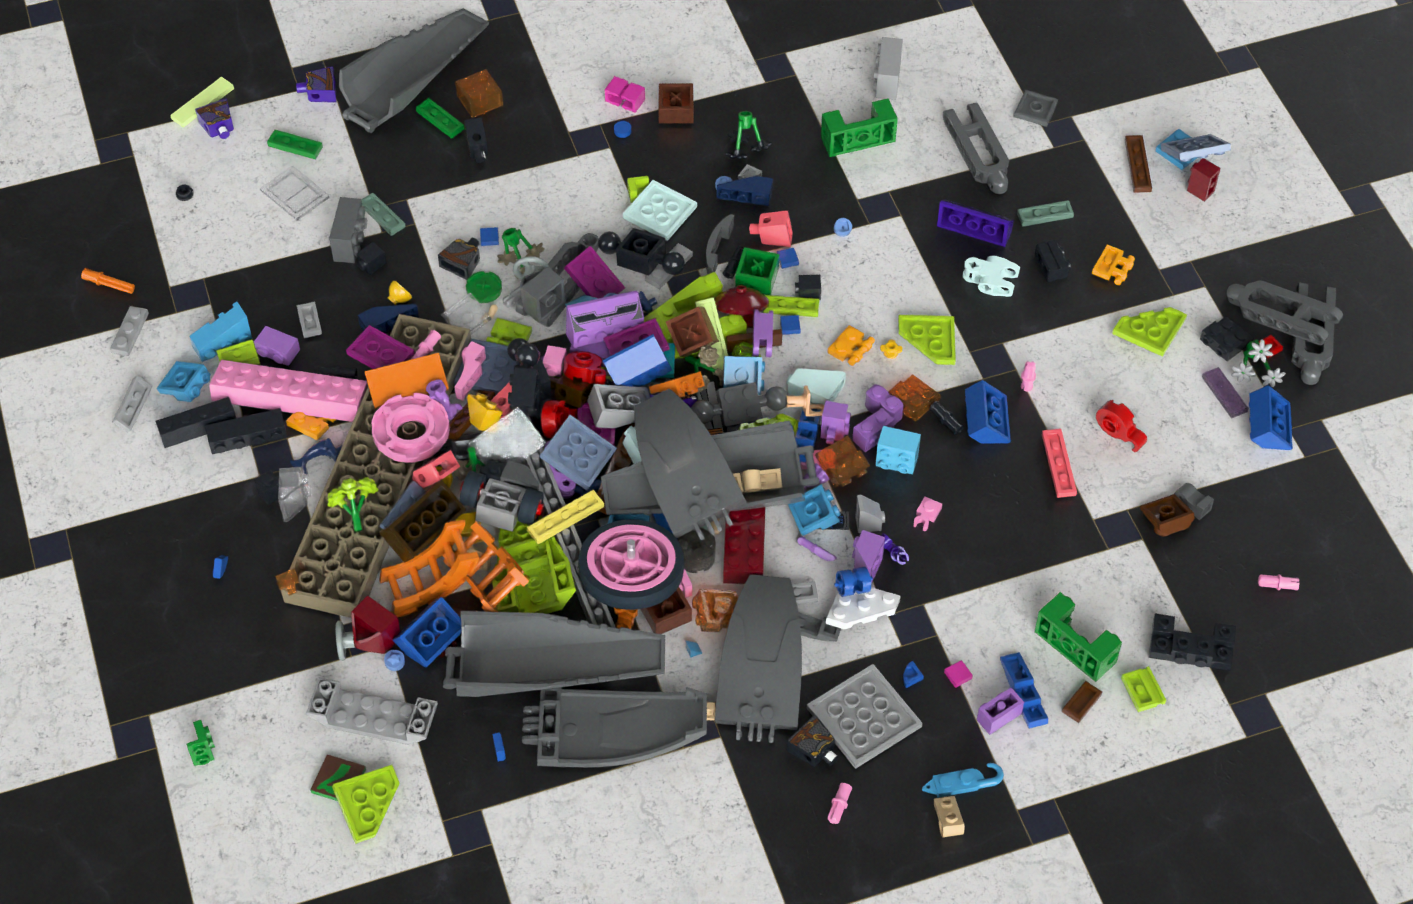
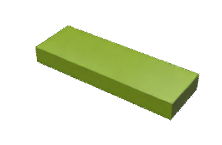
[763,295,819,317]

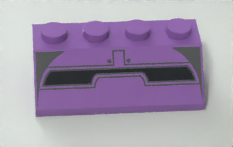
[566,290,644,348]

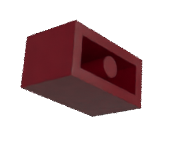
[1187,158,1221,202]

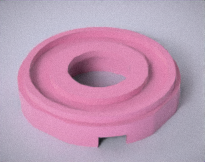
[371,393,450,463]

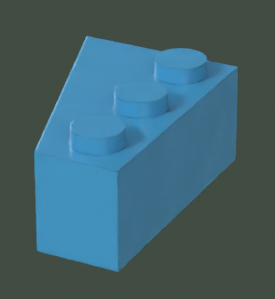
[189,302,252,362]

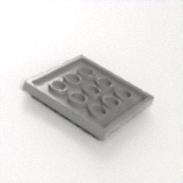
[807,664,922,769]

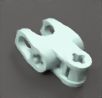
[963,256,1020,297]

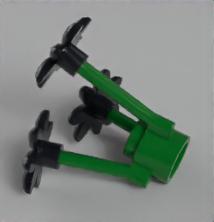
[725,111,772,159]

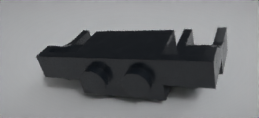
[1149,613,1236,671]

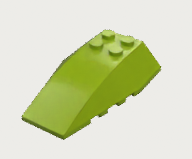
[492,516,576,614]

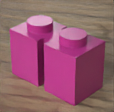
[605,76,645,113]

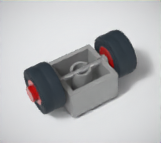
[460,471,544,532]

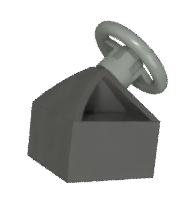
[513,256,566,323]

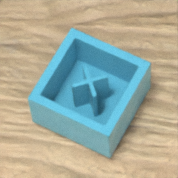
[876,426,921,474]

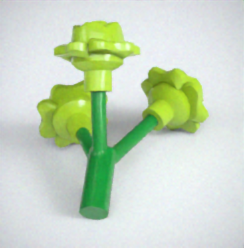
[327,477,379,532]

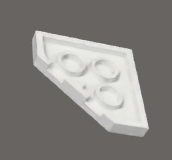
[826,587,900,629]

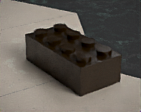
[379,480,467,563]

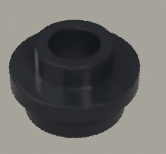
[176,184,194,201]

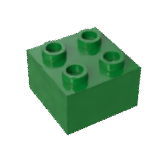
[735,247,780,295]

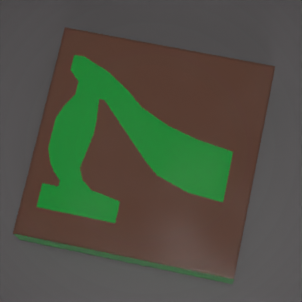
[310,755,366,801]

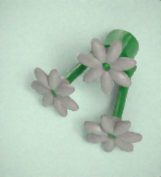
[1231,339,1285,387]

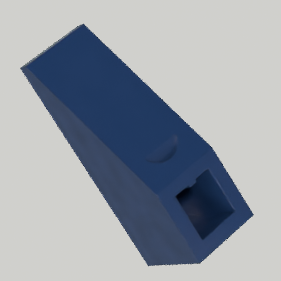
[717,176,773,206]
[358,304,419,334]

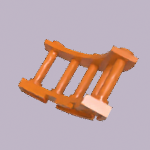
[379,520,479,617]
[442,521,529,612]

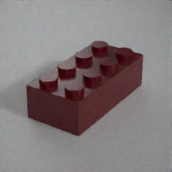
[723,507,765,584]

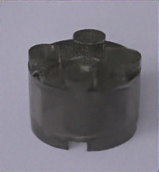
[677,528,716,573]

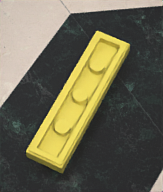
[527,490,604,544]

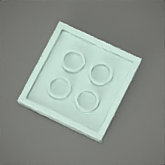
[623,180,697,241]

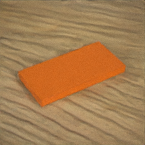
[365,353,449,409]

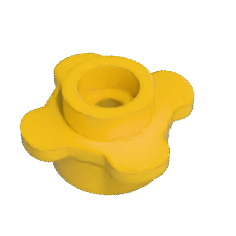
[880,339,903,359]

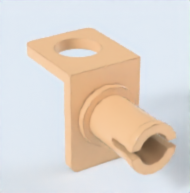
[786,385,824,416]

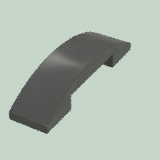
[706,214,734,274]
[798,612,841,642]

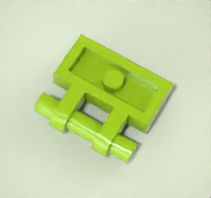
[486,318,532,346]

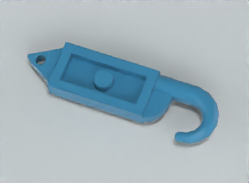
[922,763,1004,798]

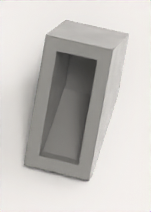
[855,495,885,533]

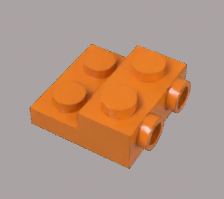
[649,371,705,398]

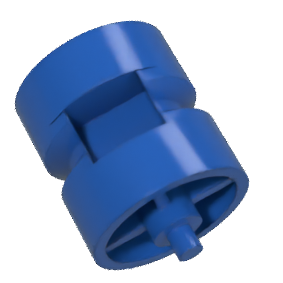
[834,567,873,597]

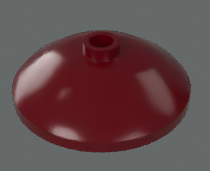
[714,285,769,315]

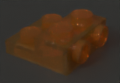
[888,374,941,421]
[815,435,870,487]
[692,589,738,632]

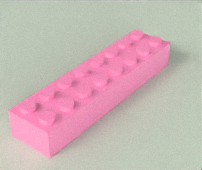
[210,360,368,422]

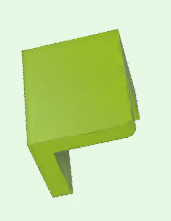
[627,176,649,203]

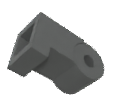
[1174,483,1214,520]

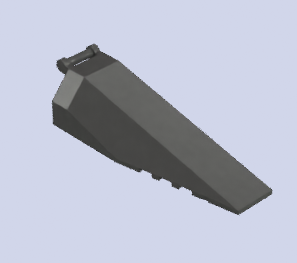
[339,8,489,133]
[601,421,820,515]
[443,611,665,697]

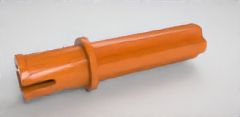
[81,268,135,294]

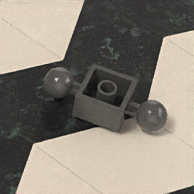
[691,382,788,428]

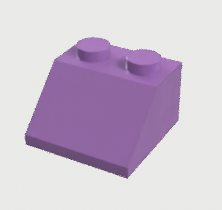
[852,530,885,584]

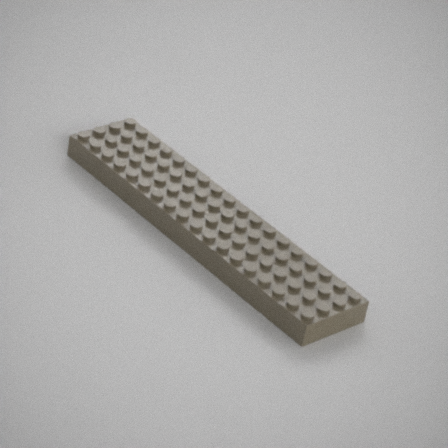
[281,314,471,618]

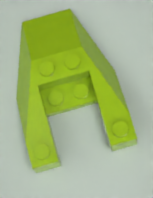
[644,272,747,359]

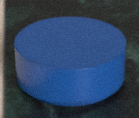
[614,121,631,138]

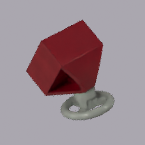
[336,595,401,661]

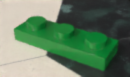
[416,98,464,139]
[267,130,323,160]

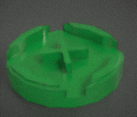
[466,271,502,303]

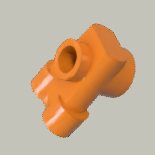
[614,608,638,629]

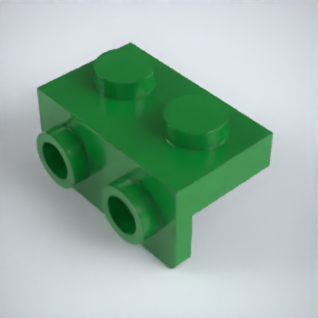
[186,720,215,766]

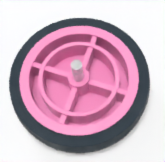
[578,519,685,610]

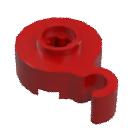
[564,351,606,385]
[1096,400,1147,452]
[541,401,578,438]

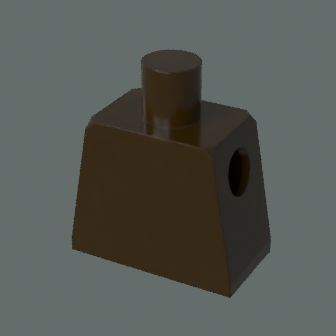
[550,374,595,408]

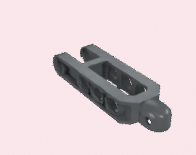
[943,102,1010,194]
[516,233,599,327]
[1227,280,1343,345]
[1291,282,1336,385]

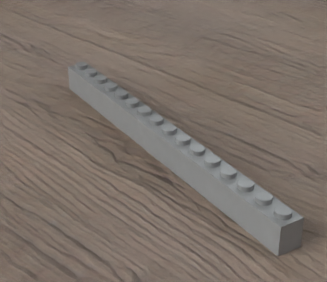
[508,413,616,628]

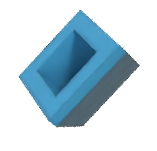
[686,641,702,658]

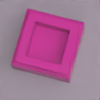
[944,660,973,688]

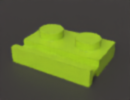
[217,340,261,366]
[1121,666,1166,712]

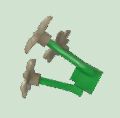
[497,228,545,279]

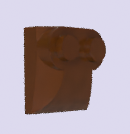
[1140,494,1194,536]

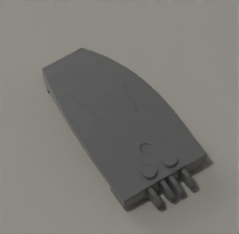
[634,389,747,540]
[715,575,802,743]
[522,687,707,767]

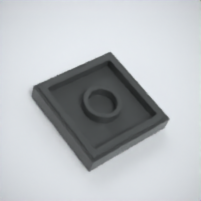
[1014,90,1058,127]

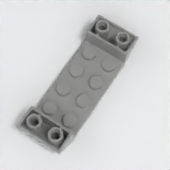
[306,677,438,745]

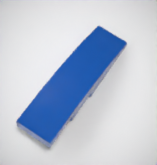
[795,404,821,462]
[1000,652,1048,729]

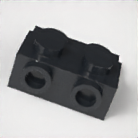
[1200,316,1254,362]

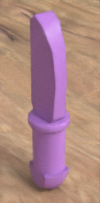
[797,536,837,561]

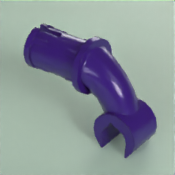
[881,533,909,564]

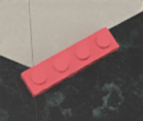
[1042,429,1077,498]

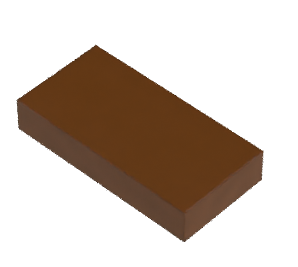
[1062,681,1102,723]

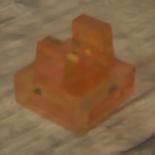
[275,569,299,596]

